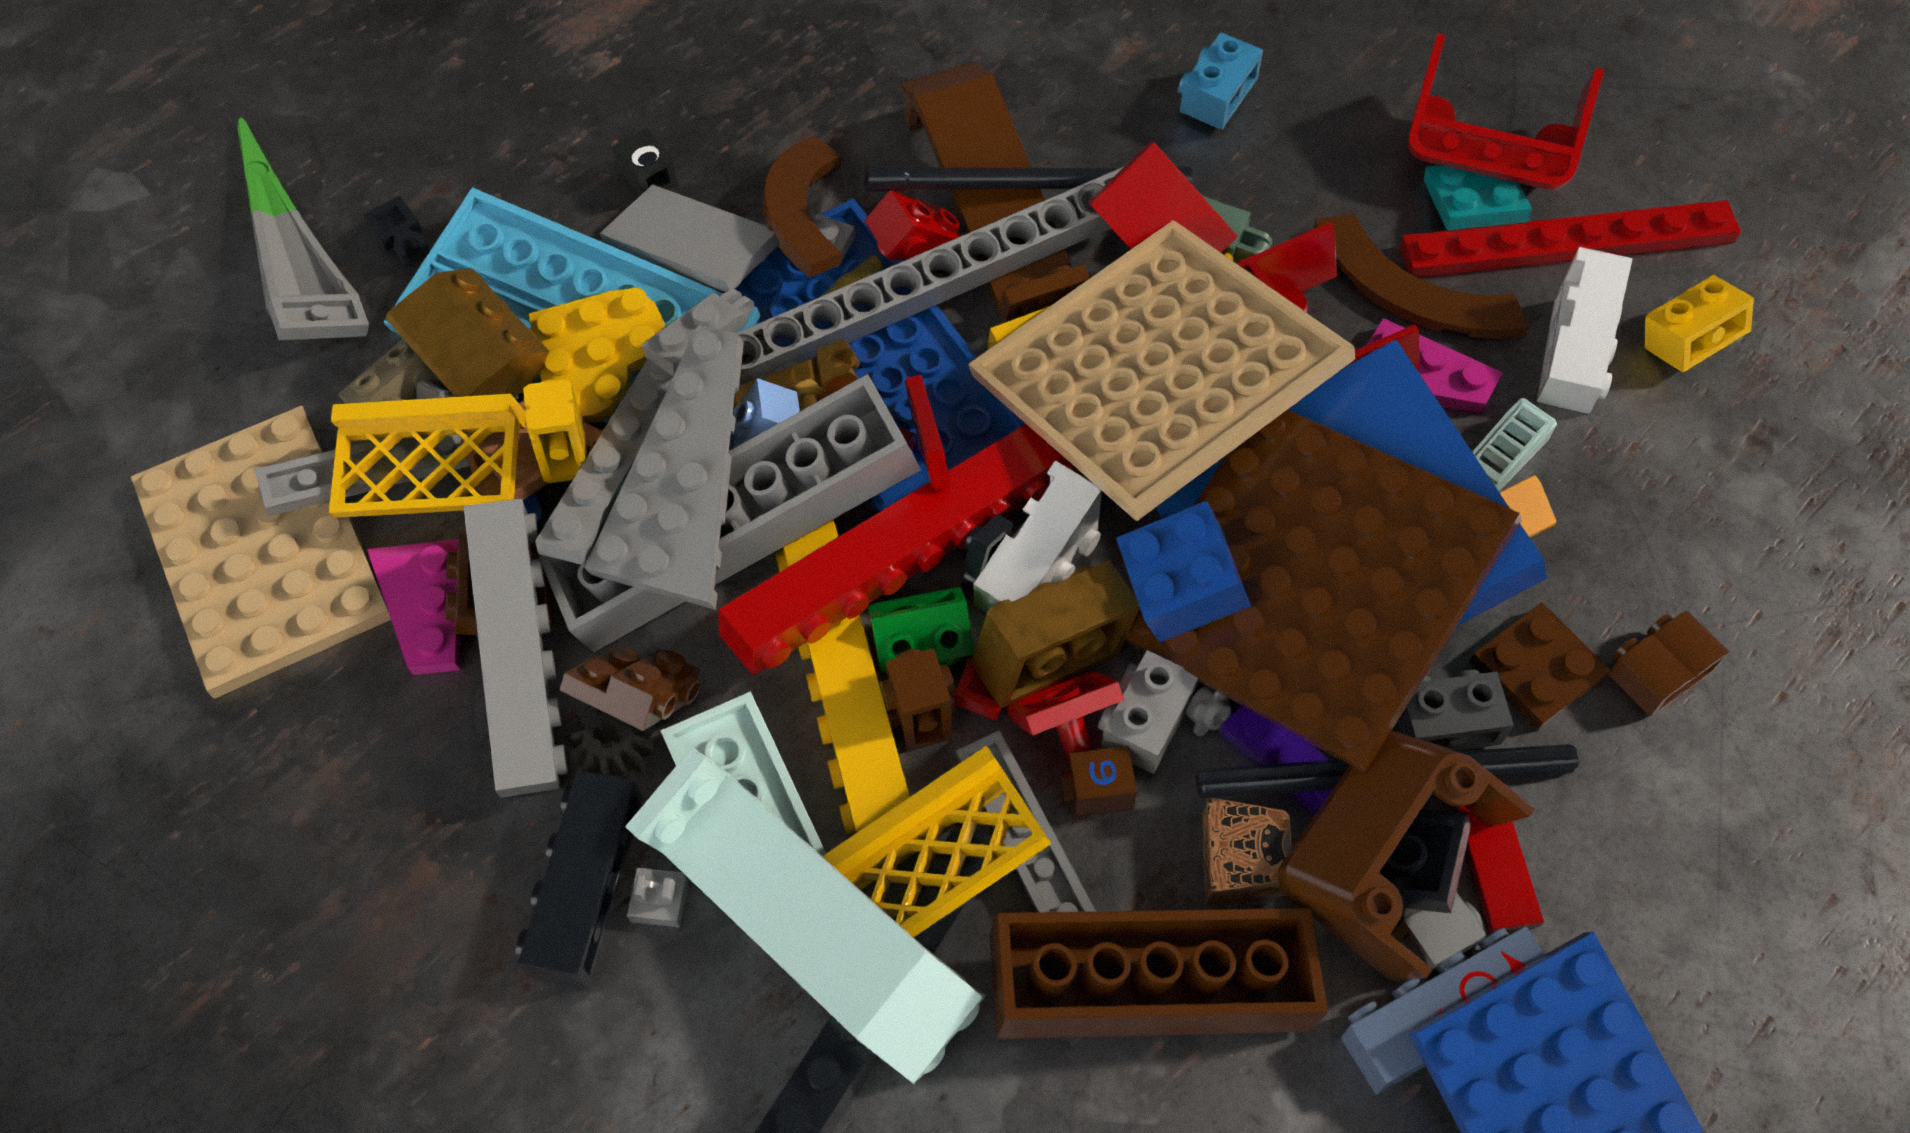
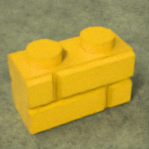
[523,379,587,484]

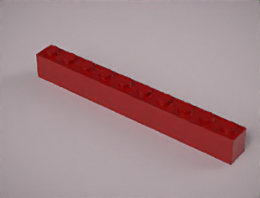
[718,424,1081,676]

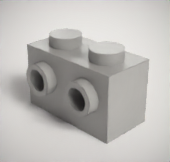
[1098,650,1198,774]

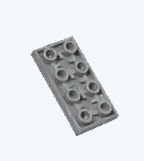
[599,185,779,292]

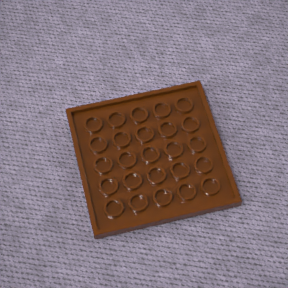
[1124,410,1521,773]

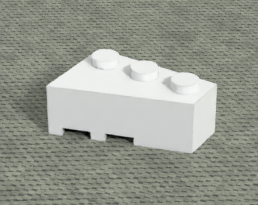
[1537,247,1633,414]
[973,461,1102,614]

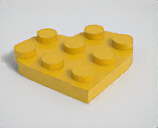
[528,287,666,423]

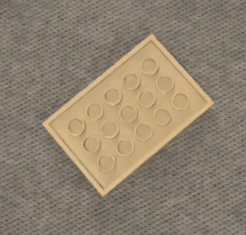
[131,405,391,699]

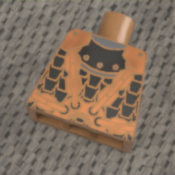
[1202,798,1298,907]

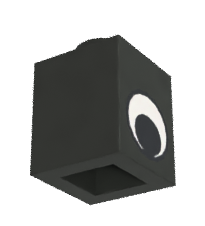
[612,128,679,197]

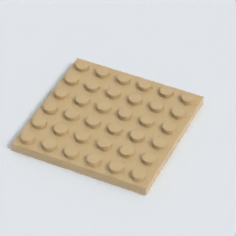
[968,220,1355,521]

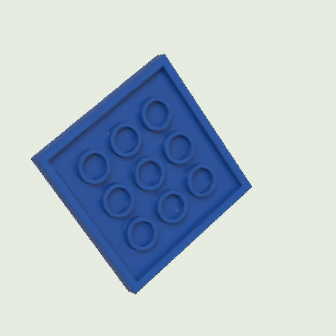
[1408,932,1704,1133]

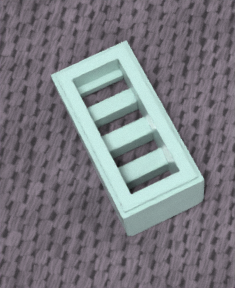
[1472,398,1557,492]

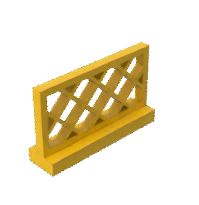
[329,394,526,518]
[822,745,1052,937]

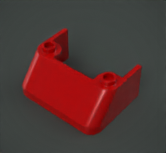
[1408,33,1604,190]
[1236,222,1419,372]

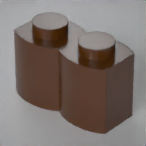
[1608,610,1730,716]

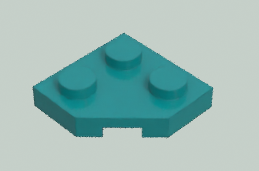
[1424,165,1532,231]

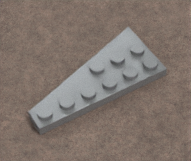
[584,325,744,610]

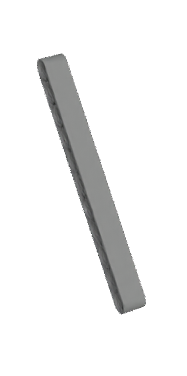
[737,167,1123,385]

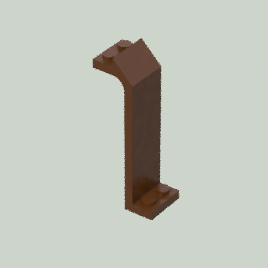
[900,61,1090,324]

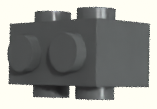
[1396,670,1514,751]

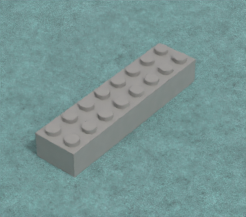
[539,374,921,653]

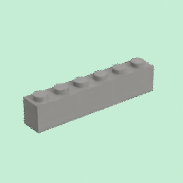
[463,499,568,798]

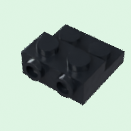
[1379,809,1471,919]

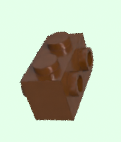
[880,648,956,753]

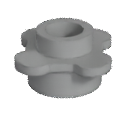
[1186,686,1231,736]

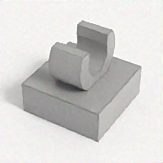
[627,868,689,928]

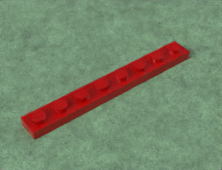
[1400,200,1741,278]

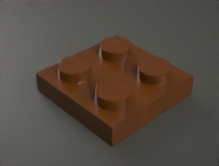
[1469,602,1611,731]

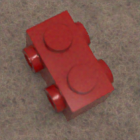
[865,189,963,272]

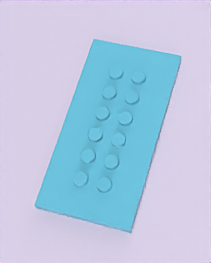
[384,187,760,427]

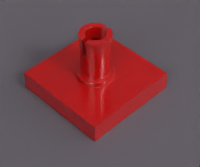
[1005,670,1124,762]

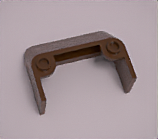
[1278,731,1535,981]

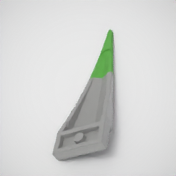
[237,118,369,340]

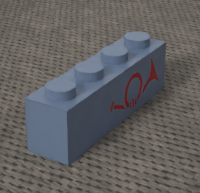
[1341,926,1545,1095]

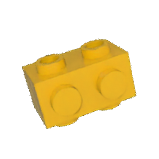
[1645,275,1754,373]

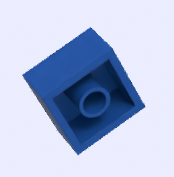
[1116,501,1251,642]

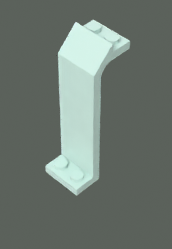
[625,747,986,1084]

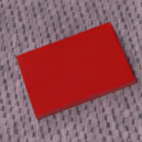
[1088,141,1238,253]

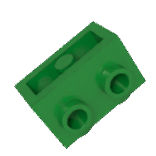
[867,587,975,673]

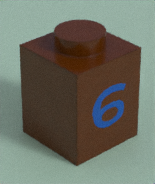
[1060,746,1137,817]

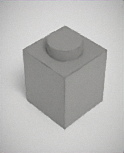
[1393,892,1486,979]

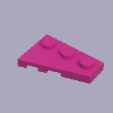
[1367,318,1503,414]
[367,539,461,675]

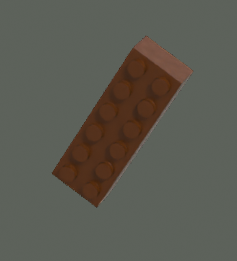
[989,908,1328,1039]

